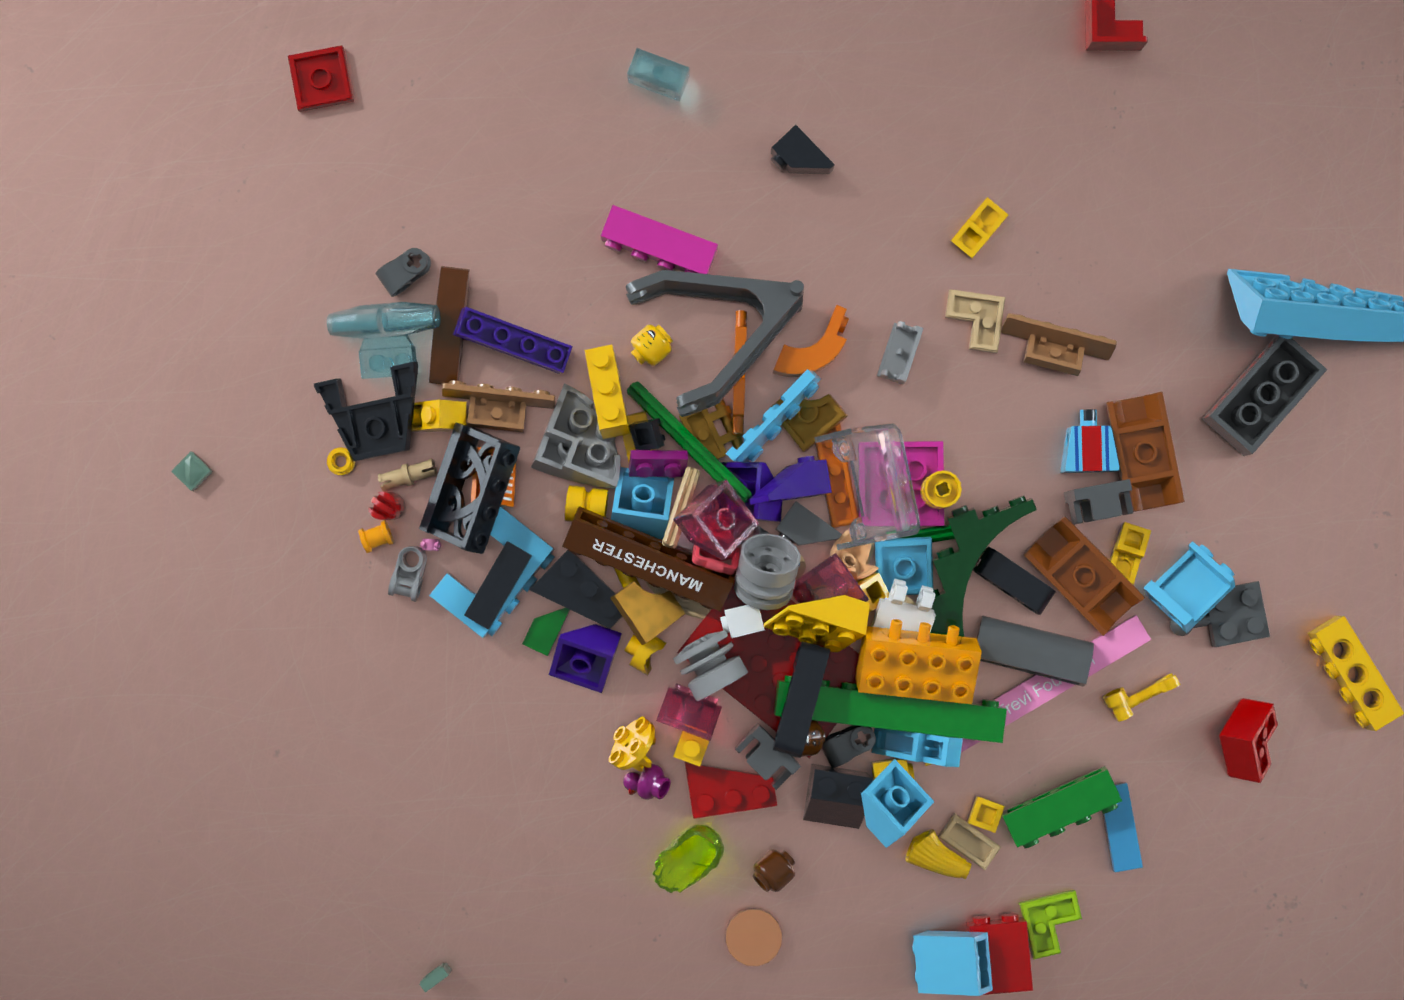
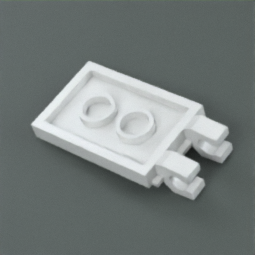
[871,579,936,632]

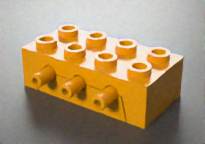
[855,619,982,704]

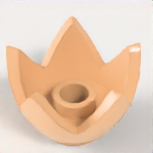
[830,530,879,580]

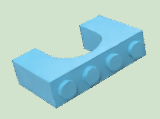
[429,507,555,638]

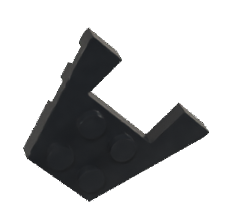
[314,362,418,461]

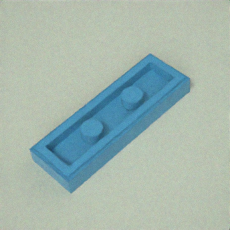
[1102,782,1143,872]

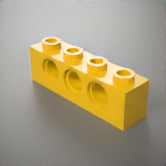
[1307,616,1404,731]

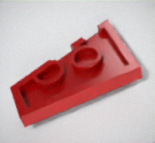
[685,762,777,819]

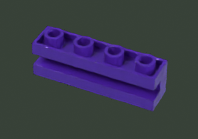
[453,307,573,374]

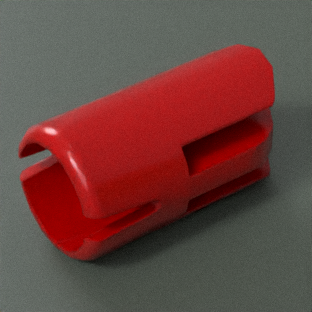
[368,492,405,520]

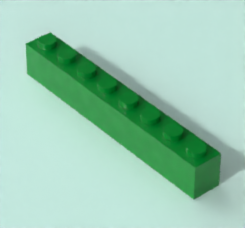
[774,675,1007,743]

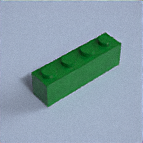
[1002,766,1122,849]

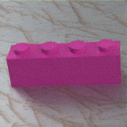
[601,205,718,274]

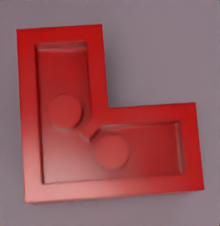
[1085,0,1148,51]
[1219,698,1278,783]

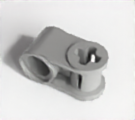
[388,546,427,602]

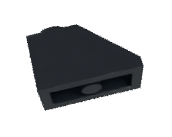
[771,125,835,174]

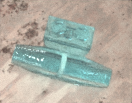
[327,302,441,379]

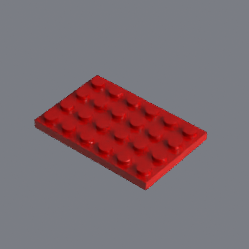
[677,580,859,759]

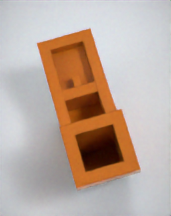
[773,305,849,377]

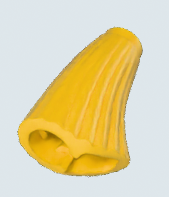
[905,829,971,879]

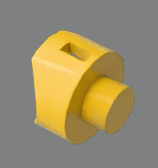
[624,634,667,676]

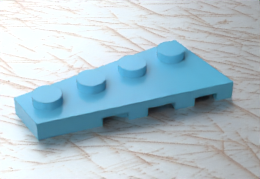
[725,369,822,462]

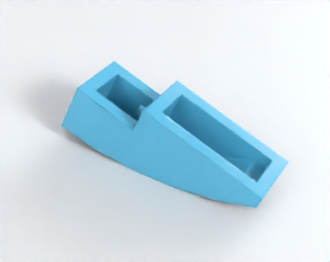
[871,728,963,767]

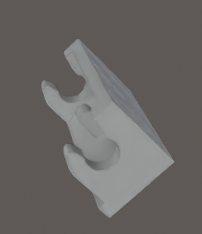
[877,321,924,384]

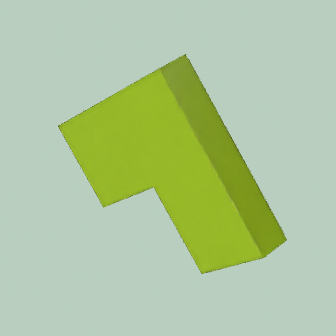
[1019,890,1082,960]

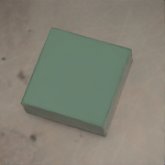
[419,963,452,992]

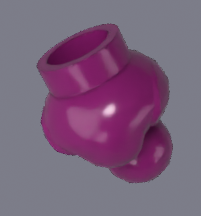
[623,764,671,800]

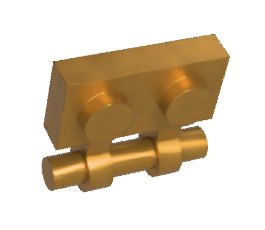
[679,399,744,460]

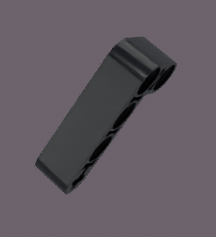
[773,641,830,758]

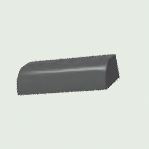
[977,616,1094,687]

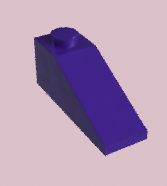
[749,456,832,505]

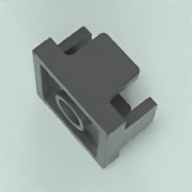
[1064,479,1133,525]
[735,723,801,790]

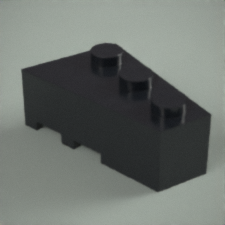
[529,550,623,629]

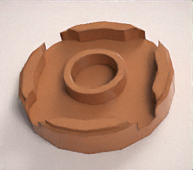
[726,908,782,966]

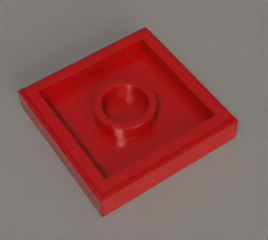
[288,45,354,112]

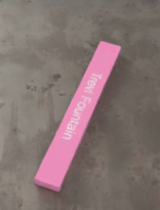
[961,615,1151,752]

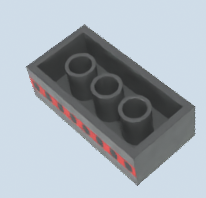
[1202,336,1327,456]

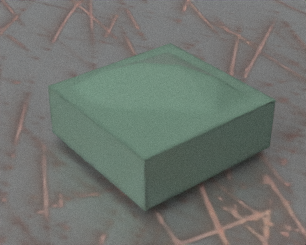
[171,451,213,491]

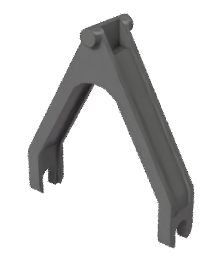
[626,270,804,417]

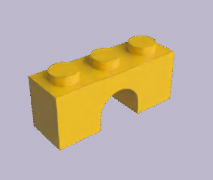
[584,344,631,439]

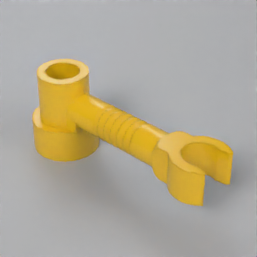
[1103,673,1181,722]

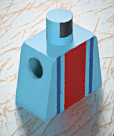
[1061,409,1119,473]

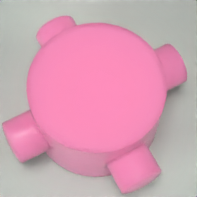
[420,539,441,551]

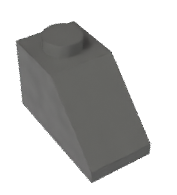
[775,501,842,546]

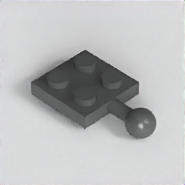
[1170,581,1270,647]

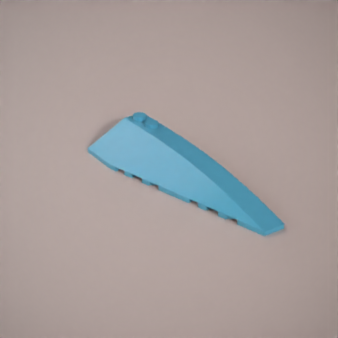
[1227,269,1404,342]

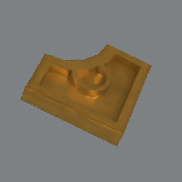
[771,394,848,452]
[611,581,686,645]

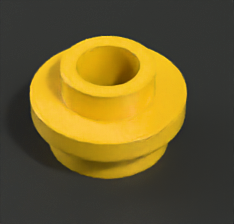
[327,447,355,476]

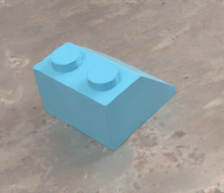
[611,467,674,539]
[861,759,934,848]

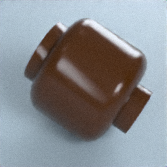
[753,849,795,892]

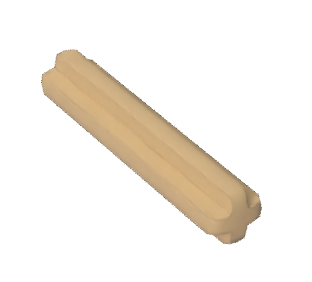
[662,467,700,549]

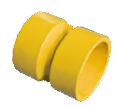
[920,470,962,509]
[565,485,609,522]

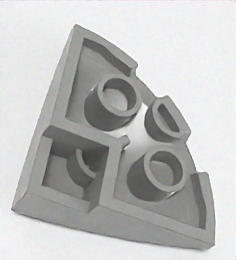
[531,384,621,489]

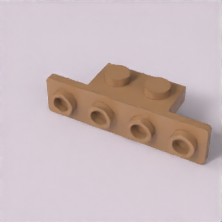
[1001,313,1117,376]
[442,380,555,433]

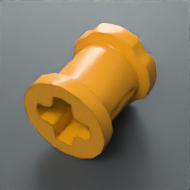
[358,520,394,553]

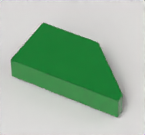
[522,608,570,656]

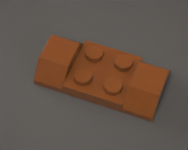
[1106,392,1185,512]
[1024,516,1145,636]

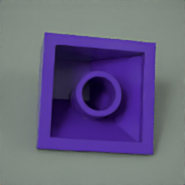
[717,462,782,522]
[549,624,622,693]

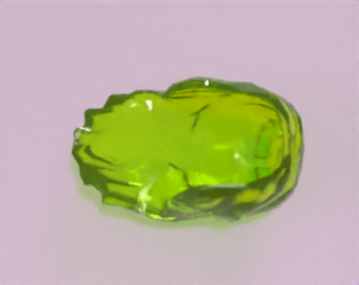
[653,825,724,893]

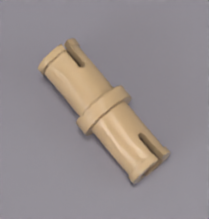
[378,458,438,492]

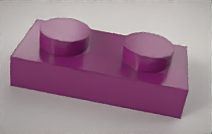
[628,450,688,478]

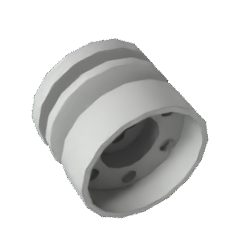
[734,534,801,610]
[673,629,748,701]

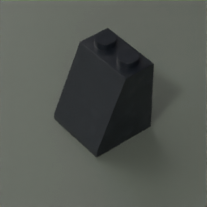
[803,764,873,829]

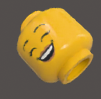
[631,324,673,366]

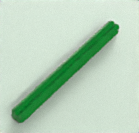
[627,381,752,505]

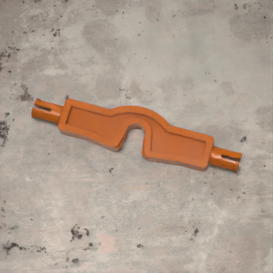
[732,310,747,436]

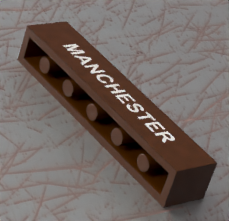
[562,507,736,612]

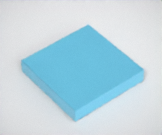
[874,537,934,595]

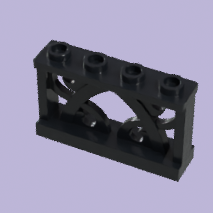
[419,422,520,554]

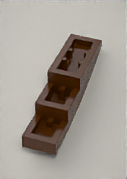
[429,266,470,384]

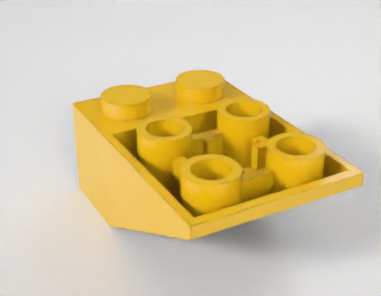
[763,595,870,652]

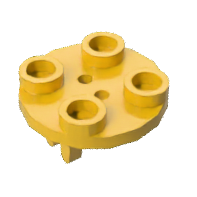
[609,716,656,772]

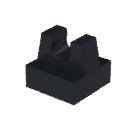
[629,418,666,450]

